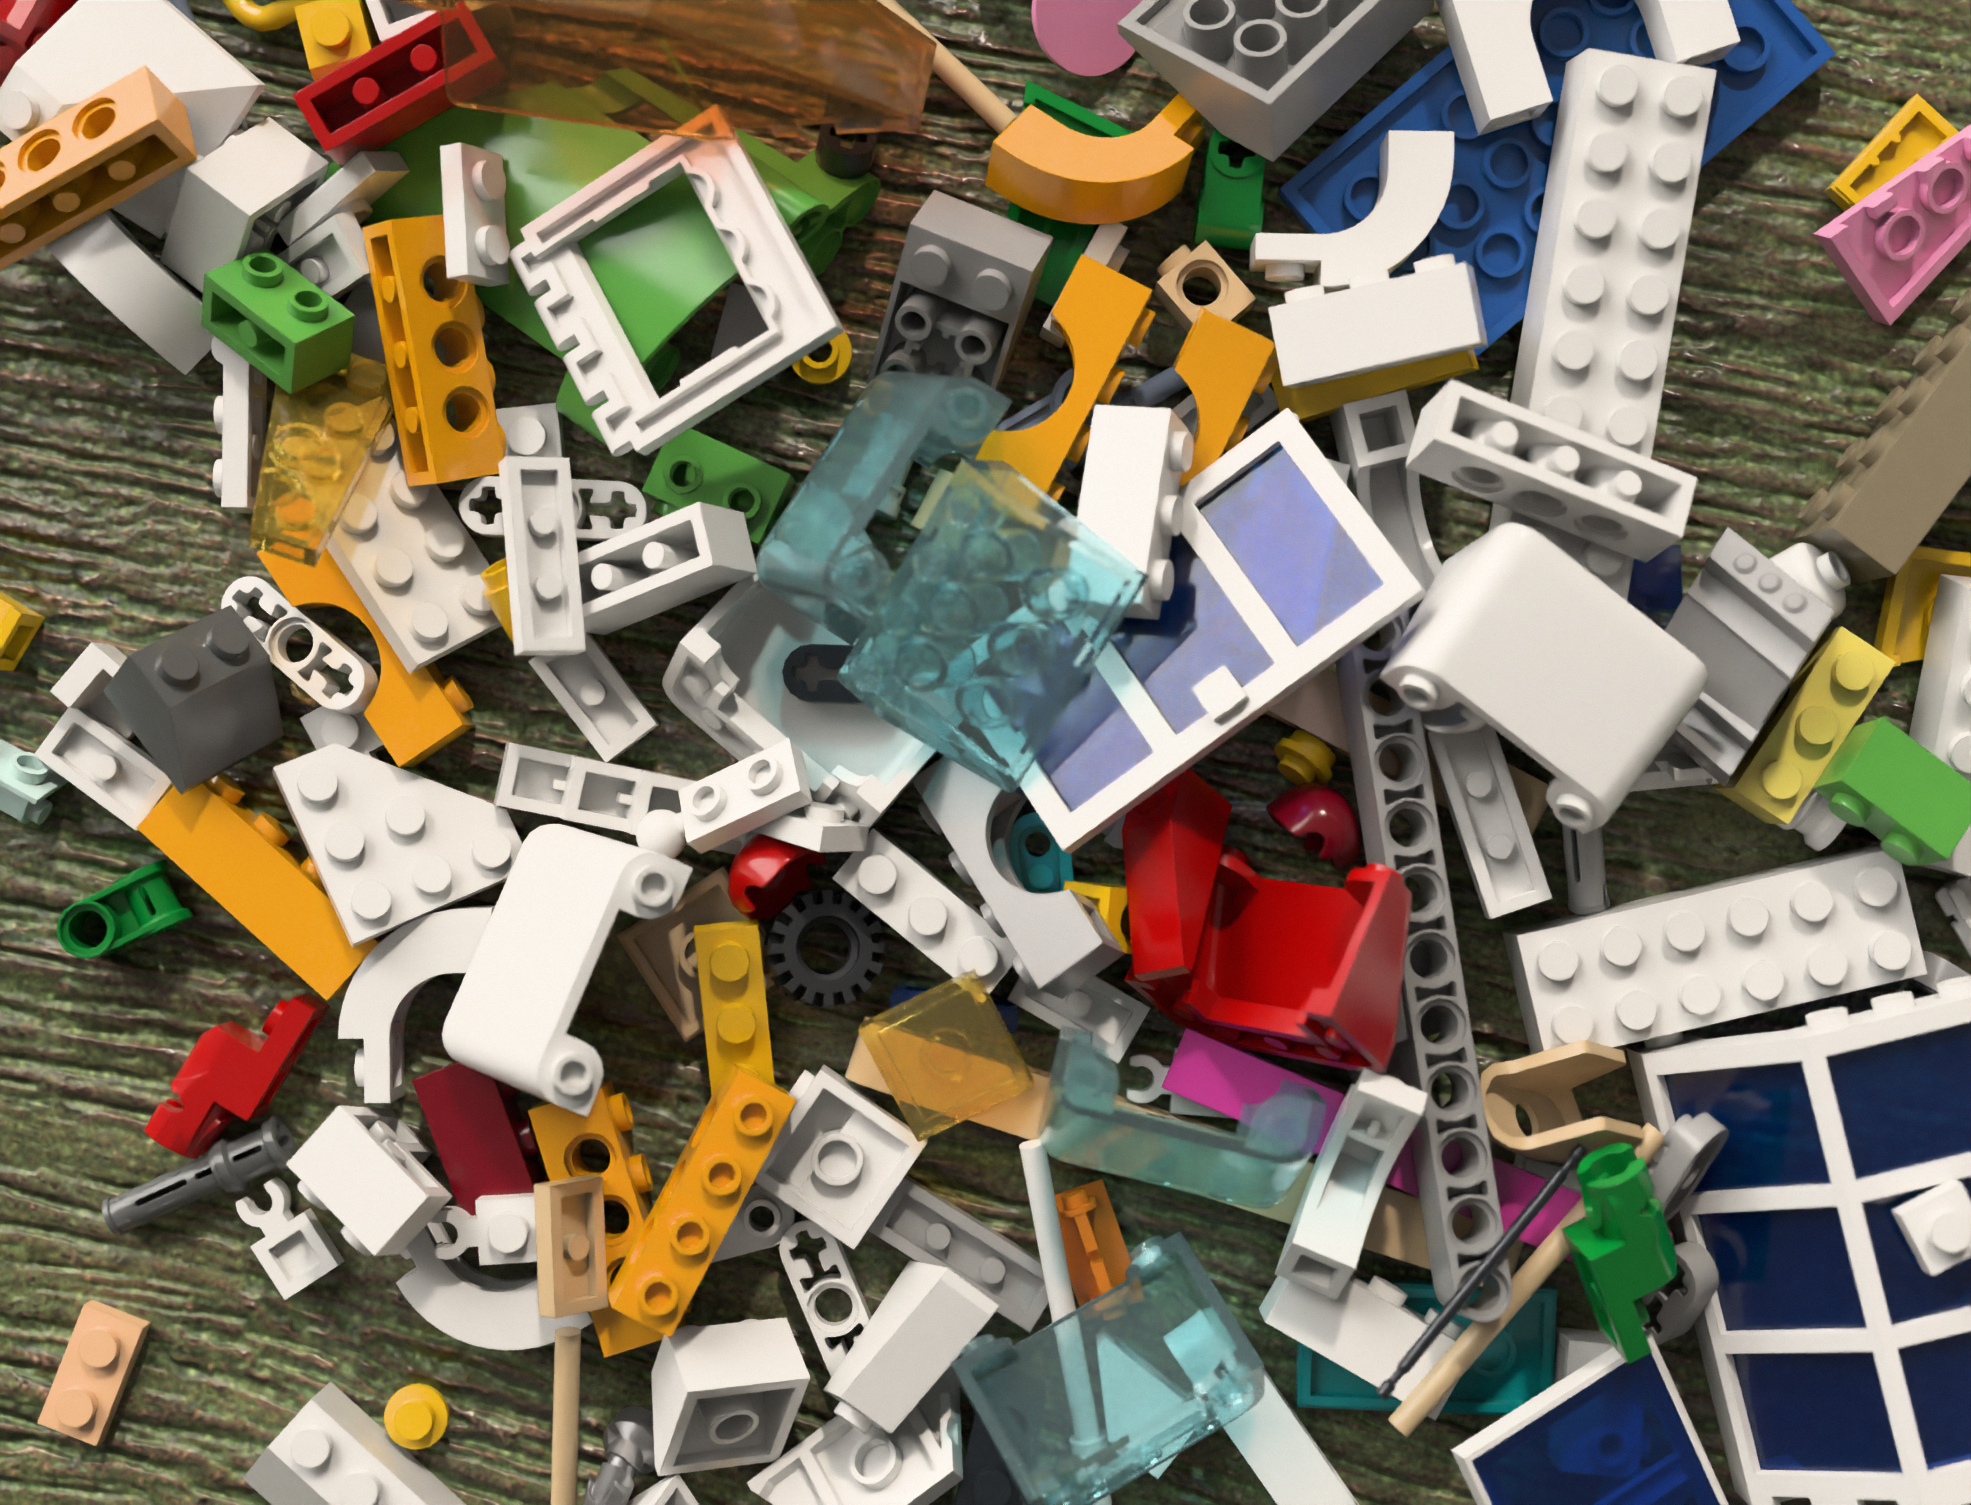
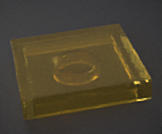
[858,968,1035,1142]

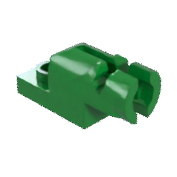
[1561,1142,1677,1364]

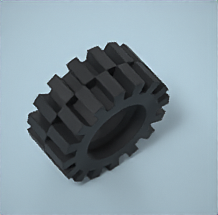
[764,890,885,1007]

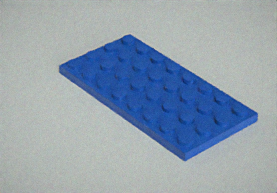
[1277,0,1836,387]

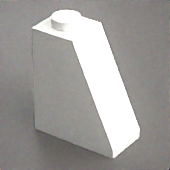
[823,1260,999,1434]

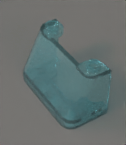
[756,371,1012,646]
[1038,1025,1327,1209]
[950,1231,1265,1505]

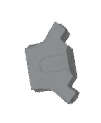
[1665,527,1835,787]

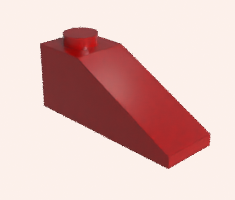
[1122,768,1232,982]

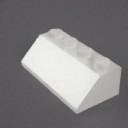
[243,1381,466,1505]

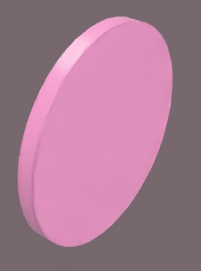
[1031,0,1143,76]

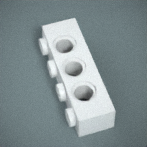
[1405,380,1697,563]

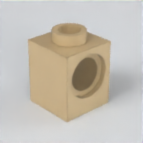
[1153,240,1256,333]

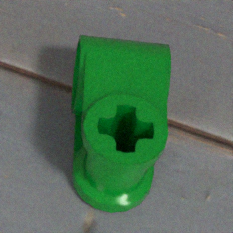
[1193,129,1265,250]
[56,859,194,959]

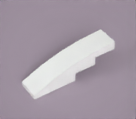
[494,742,757,854]

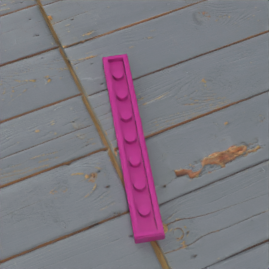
[1162,1027,1673,1263]

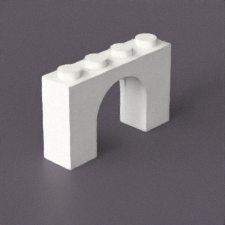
[1436,0,1741,136]

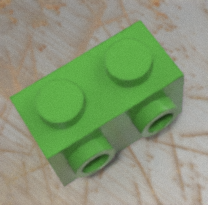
[201,247,355,395]
[641,428,796,550]
[1812,717,1971,866]

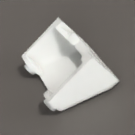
[1379,523,1708,834]
[662,541,970,832]
[442,824,693,1117]

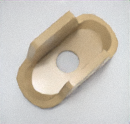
[1479,1040,1643,1165]

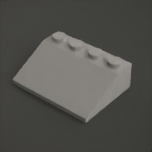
[1117,0,1434,162]

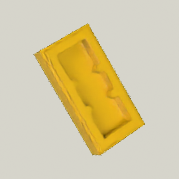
[1824,94,1959,211]

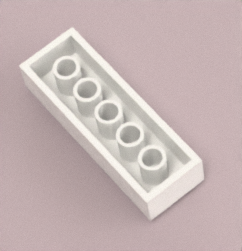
[1502,845,1927,1055]

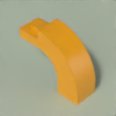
[985,93,1207,224]

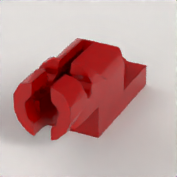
[144,993,330,1159]

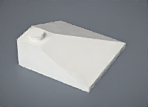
[0,0,265,239]

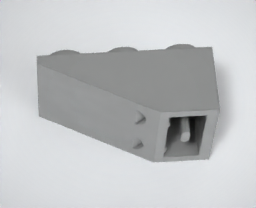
[866,190,1054,431]

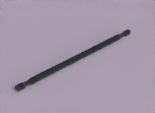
[1376,1143,1589,1400]

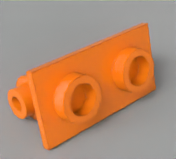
[1055,1178,1144,1320]

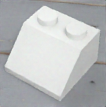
[651,1317,810,1476]

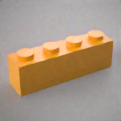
[136,772,388,1001]

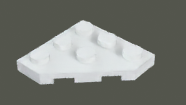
[272,743,522,947]

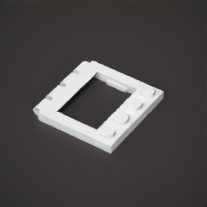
[509,102,844,456]

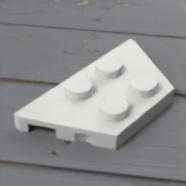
[747,1357,963,1505]

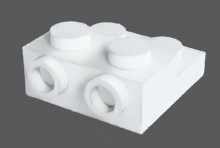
[754,1064,928,1250]

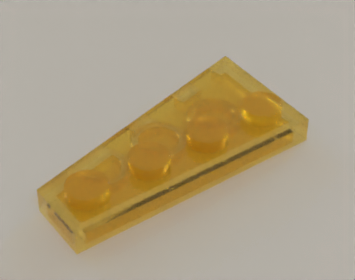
[250,353,395,568]

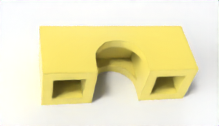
[1714,626,1896,825]

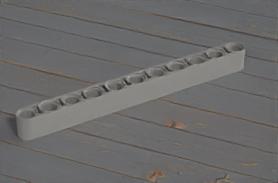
[1335,614,1512,1322]

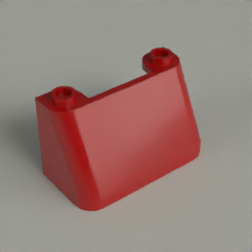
[1125,845,1412,1074]

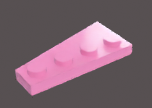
[1814,124,1971,326]

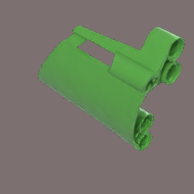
[325,64,881,446]

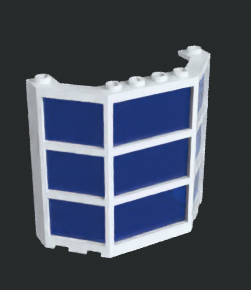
[1626,976,1971,1505]

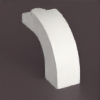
[1250,130,1454,294]
[45,210,214,375]
[338,905,495,1103]
[1275,1068,1428,1300]
[396,1221,593,1350]

